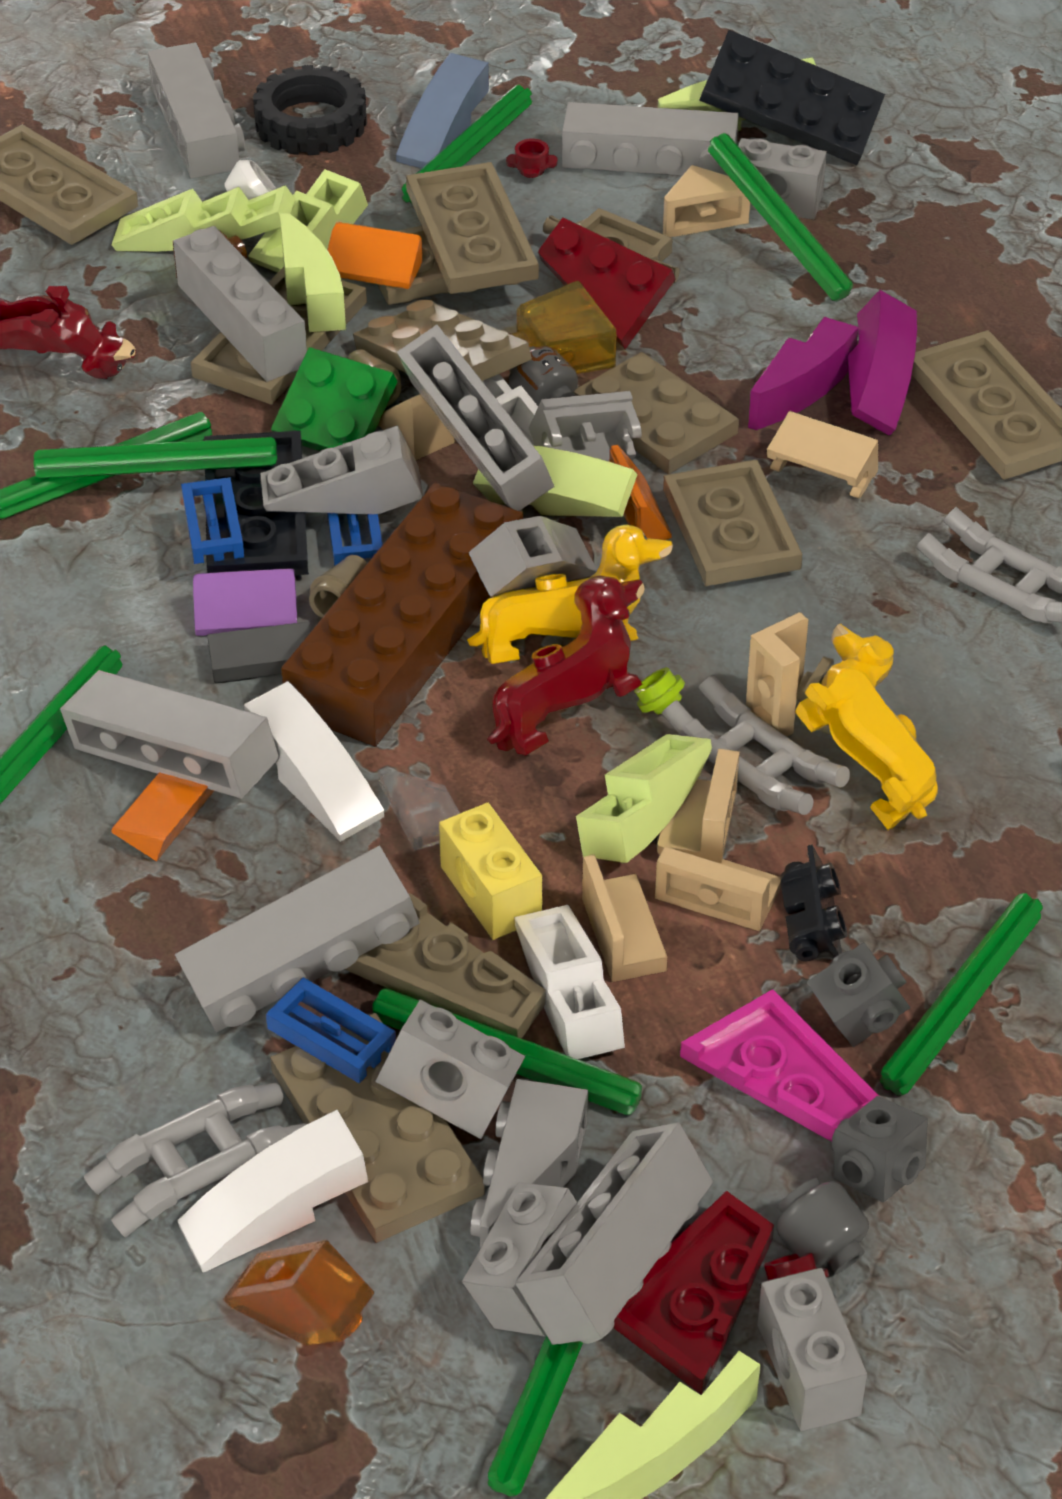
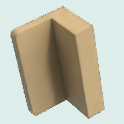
[746,612,808,737]
[657,749,740,863]
[655,846,781,932]
[582,855,667,982]

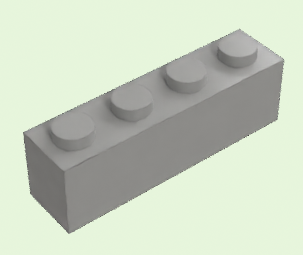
[147,42,245,179]
[562,102,739,176]
[173,226,307,382]
[397,325,555,511]
[60,670,279,799]
[175,845,420,1033]
[515,1122,713,1345]

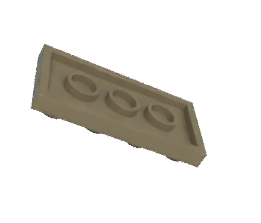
[0,124,138,245]
[406,162,539,294]
[191,267,367,405]
[353,300,532,381]
[912,330,1062,480]
[270,1013,485,1243]

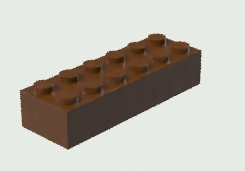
[281,482,523,747]

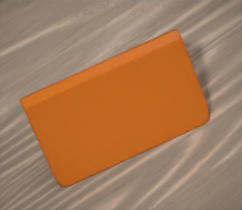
[327,222,422,289]
[609,445,672,540]
[111,772,214,861]

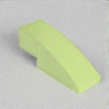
[248,169,368,273]
[280,213,346,332]
[473,445,638,517]
[576,734,712,863]

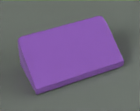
[193,569,297,636]

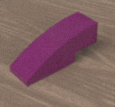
[848,290,917,436]
[748,317,858,430]

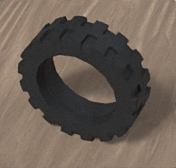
[253,65,367,155]

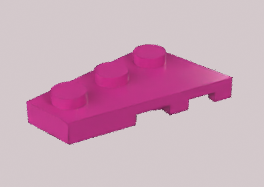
[680,989,879,1142]

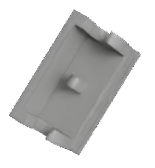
[529,391,642,461]

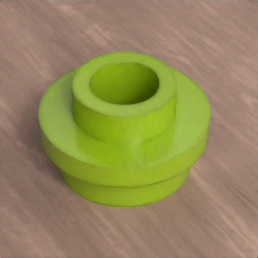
[634,667,685,715]

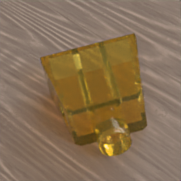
[510,281,616,374]

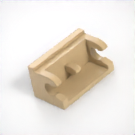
[767,411,878,498]

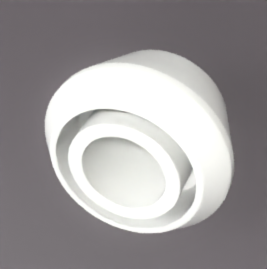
[224,160,276,200]

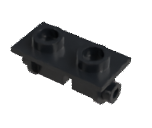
[780,844,848,962]

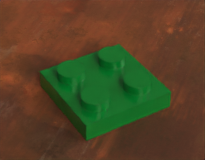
[271,347,398,452]

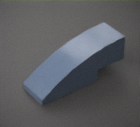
[396,53,489,168]

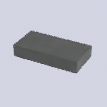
[207,621,311,683]

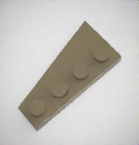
[344,893,546,1039]

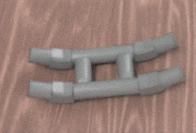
[916,507,1062,623]
[662,674,850,815]
[84,1083,307,1238]

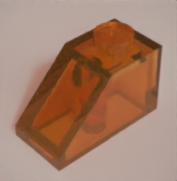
[223,1240,375,1345]

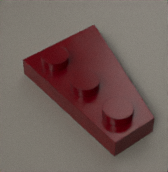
[538,217,676,350]
[613,1191,774,1395]

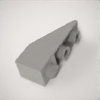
[260,425,423,514]
[468,516,597,597]
[470,1079,588,1249]

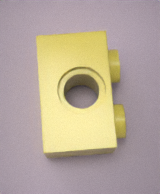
[439,802,542,940]

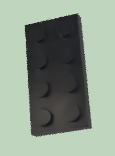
[699,30,885,166]
[204,430,309,575]

